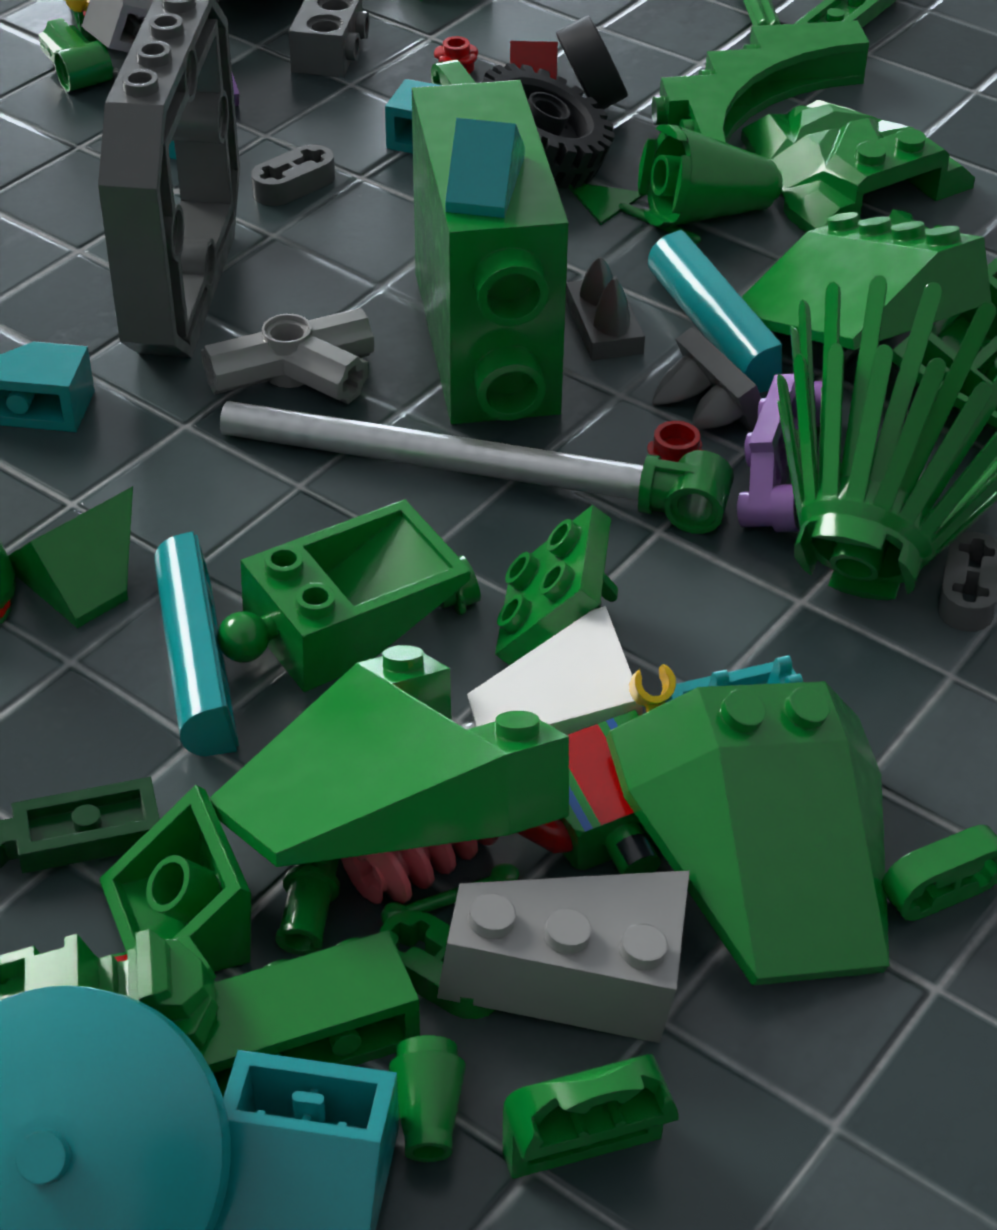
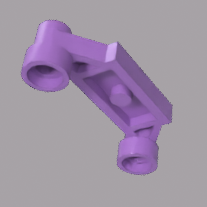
[737,374,822,532]

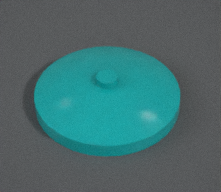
[0,986,231,1230]

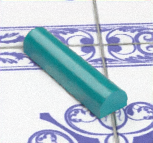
[648,230,782,393]
[154,531,239,756]

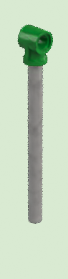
[220,401,734,534]

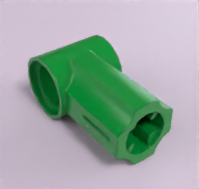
[38,18,113,92]

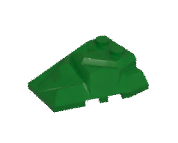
[741,100,975,233]

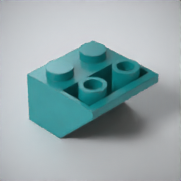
[214,1050,399,1230]

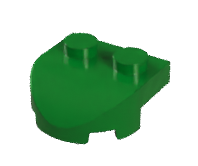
[502,1054,679,1179]

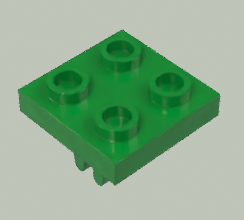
[495,505,618,665]

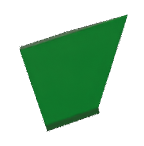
[8,486,133,628]

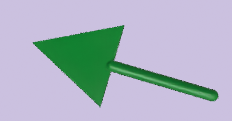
[568,183,701,244]

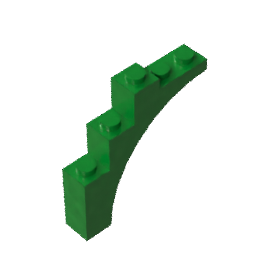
[652,20,869,143]

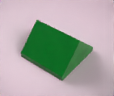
[99,785,251,972]

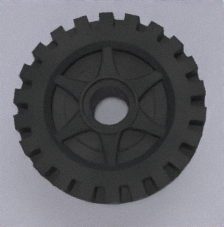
[481,63,614,189]

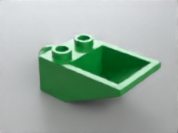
[217,499,471,692]

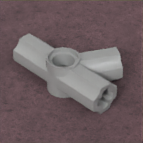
[201,308,374,404]

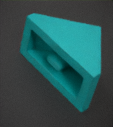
[445,118,525,218]

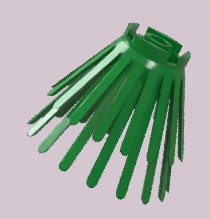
[777,275,997,600]

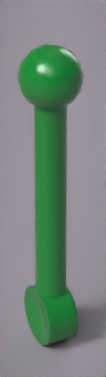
[381,863,519,924]

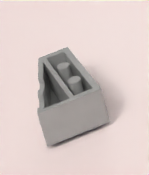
[437,870,690,1043]

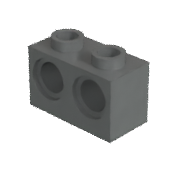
[288,0,370,78]

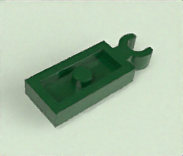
[0,777,160,874]

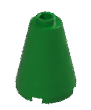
[638,124,783,227]

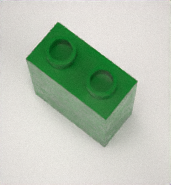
[412,80,569,424]

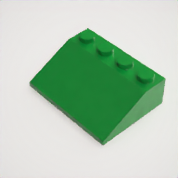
[742,212,991,350]

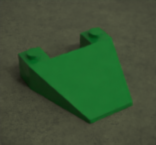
[209,645,569,867]

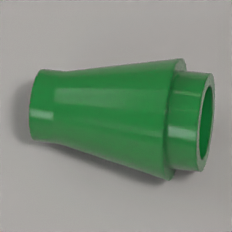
[388,1035,466,1162]

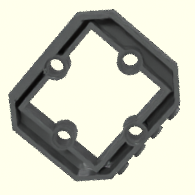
[98,0,240,358]

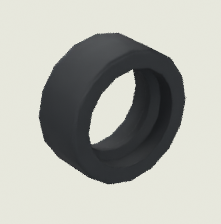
[556,15,628,109]

